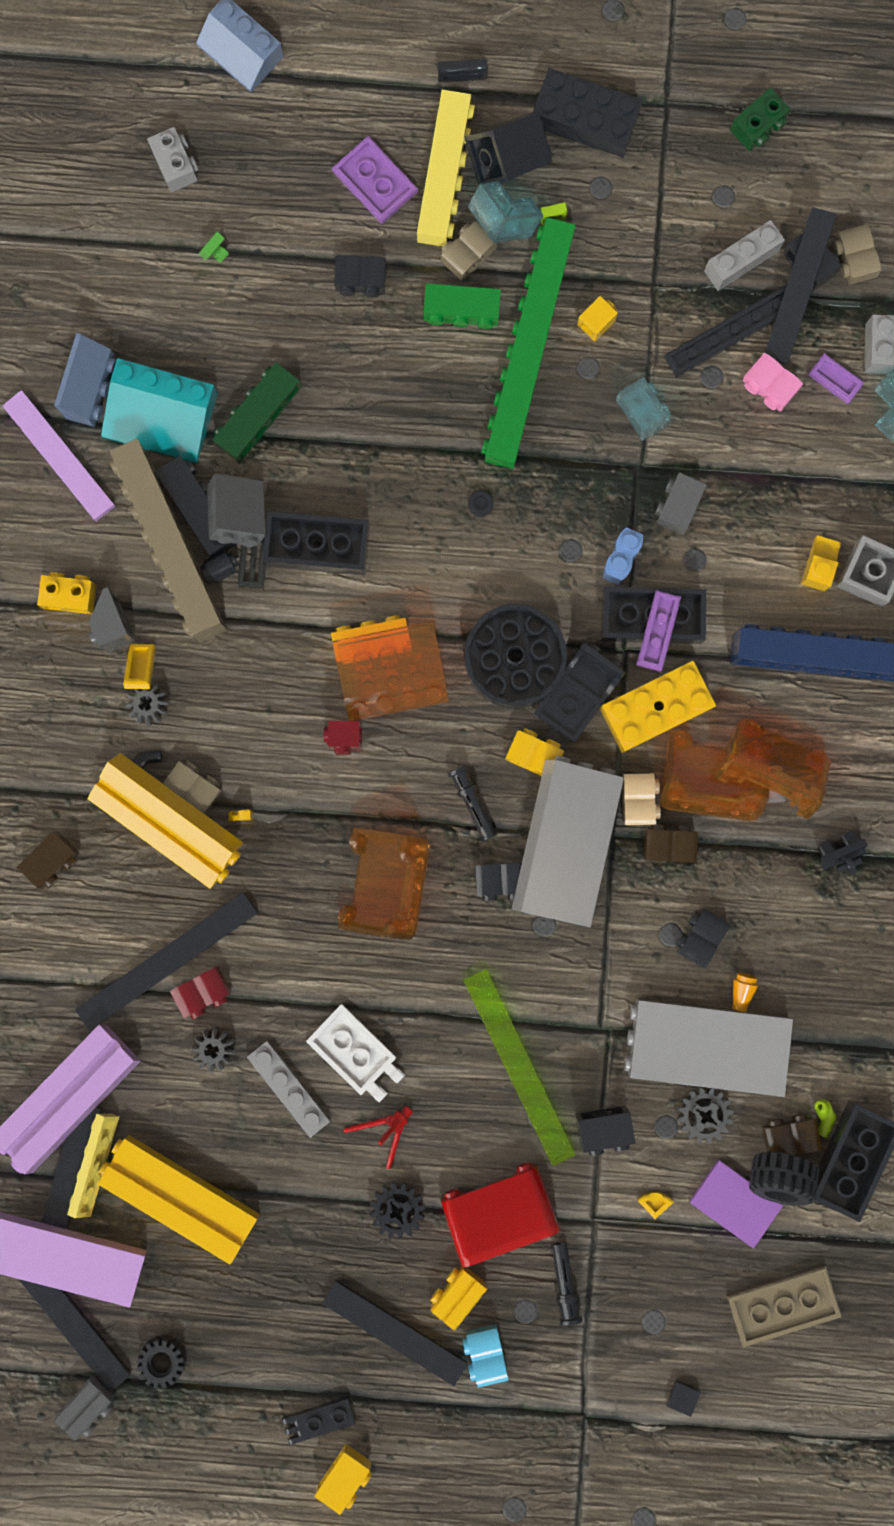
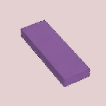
[636,590,681,672]

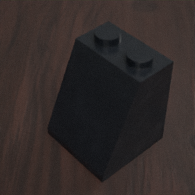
[464,111,553,187]

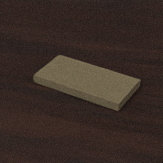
[726,1265,842,1347]

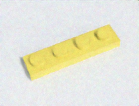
[67,1113,120,1218]

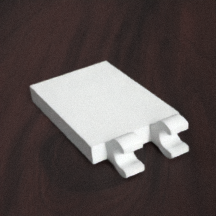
[306,1004,405,1102]

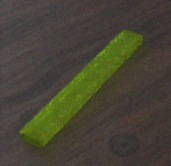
[463,969,575,1166]

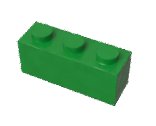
[424,283,501,329]

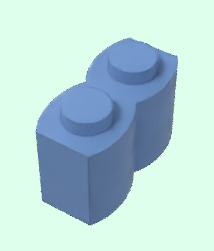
[603,528,643,585]

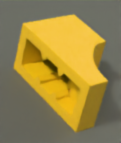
[801,535,841,592]

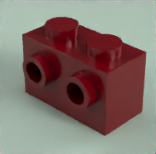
[323,721,362,755]

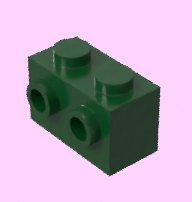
[730,87,790,152]

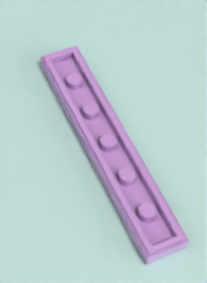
[2,390,116,522]

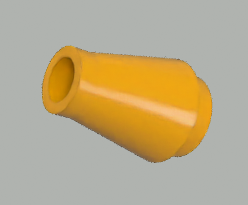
[732,972,758,1012]

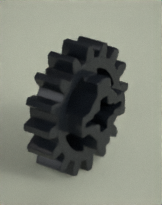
[369,1181,425,1240]

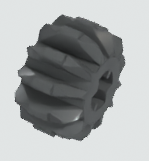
[126,684,170,726]
[191,1028,236,1072]

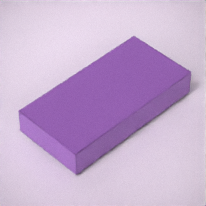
[808,353,865,404]

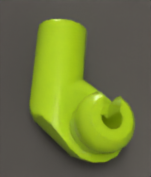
[814,1099,837,1138]

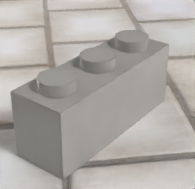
[704,220,785,291]

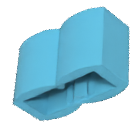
[462,1324,508,1387]

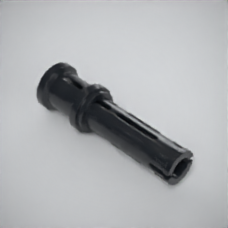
[448,764,497,841]
[551,1242,583,1325]

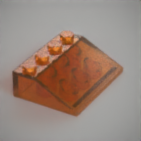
[333,621,449,721]

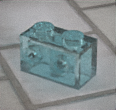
[616,377,671,441]

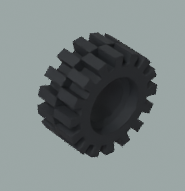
[137,1335,187,1388]

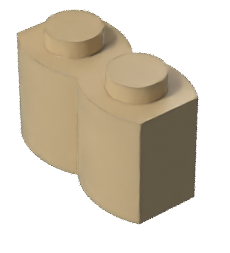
[621,773,660,825]

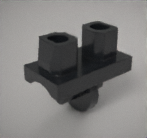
[819,830,868,876]

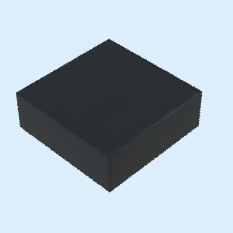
[666,1380,701,1417]

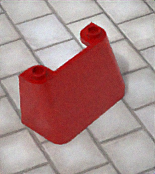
[440,1162,560,1267]

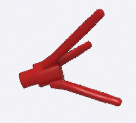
[343,1106,413,1169]

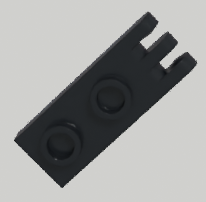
[282,1396,356,1445]

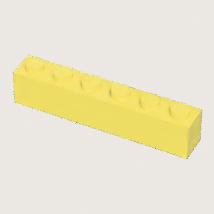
[417,90,475,247]

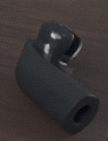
[131,750,163,769]

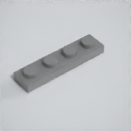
[247,1040,331,1138]

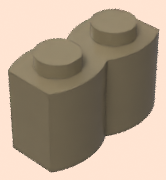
[441,221,497,281]
[833,224,881,285]
[163,761,222,815]

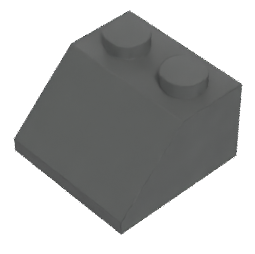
[88,587,137,653]

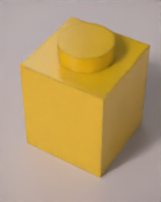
[577,296,618,342]

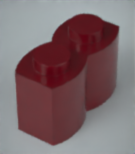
[170,966,232,1020]

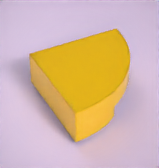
[228,809,254,822]
[637,1192,674,1219]

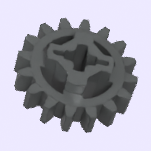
[677,1087,734,1144]

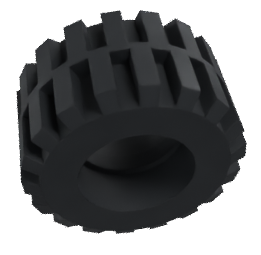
[749,1152,819,1206]

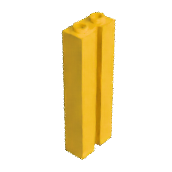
[88,753,243,888]
[98,1135,260,1265]

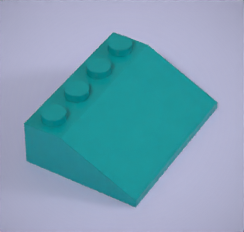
[101,358,218,464]

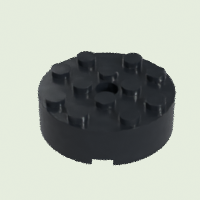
[465,604,567,709]

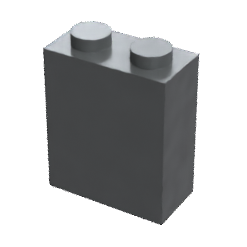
[207,474,266,547]

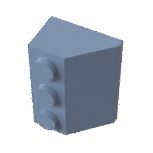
[196,0,284,92]
[54,333,117,427]

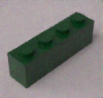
[213,362,302,464]

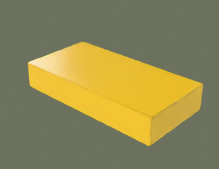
[123,644,156,689]

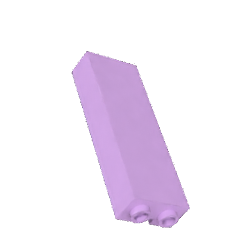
[0,1025,141,1175]
[0,1212,147,1307]

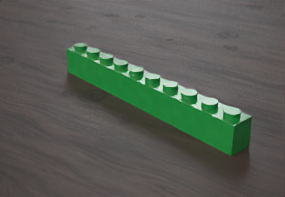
[482,217,576,469]

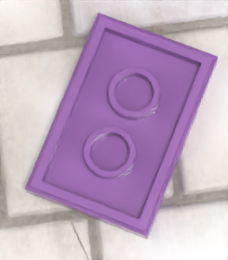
[332,136,418,224]
[689,1159,783,1249]

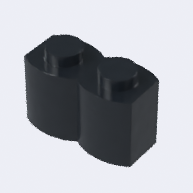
[334,255,387,297]
[475,863,522,901]
[675,908,730,969]

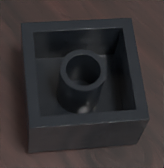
[575,1105,636,1156]

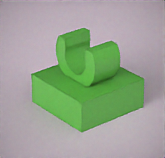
[198,232,229,263]

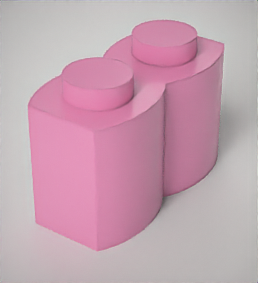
[742,353,803,412]

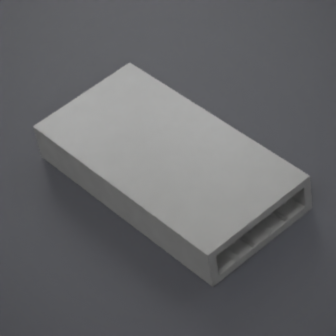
[512,756,624,928]
[624,999,793,1097]

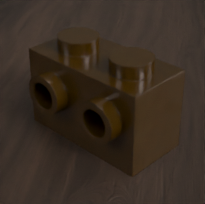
[16,831,80,889]

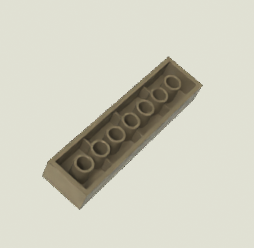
[109,439,227,643]

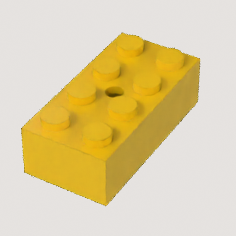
[599,661,716,753]

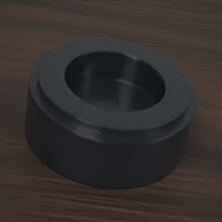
[468,491,493,517]

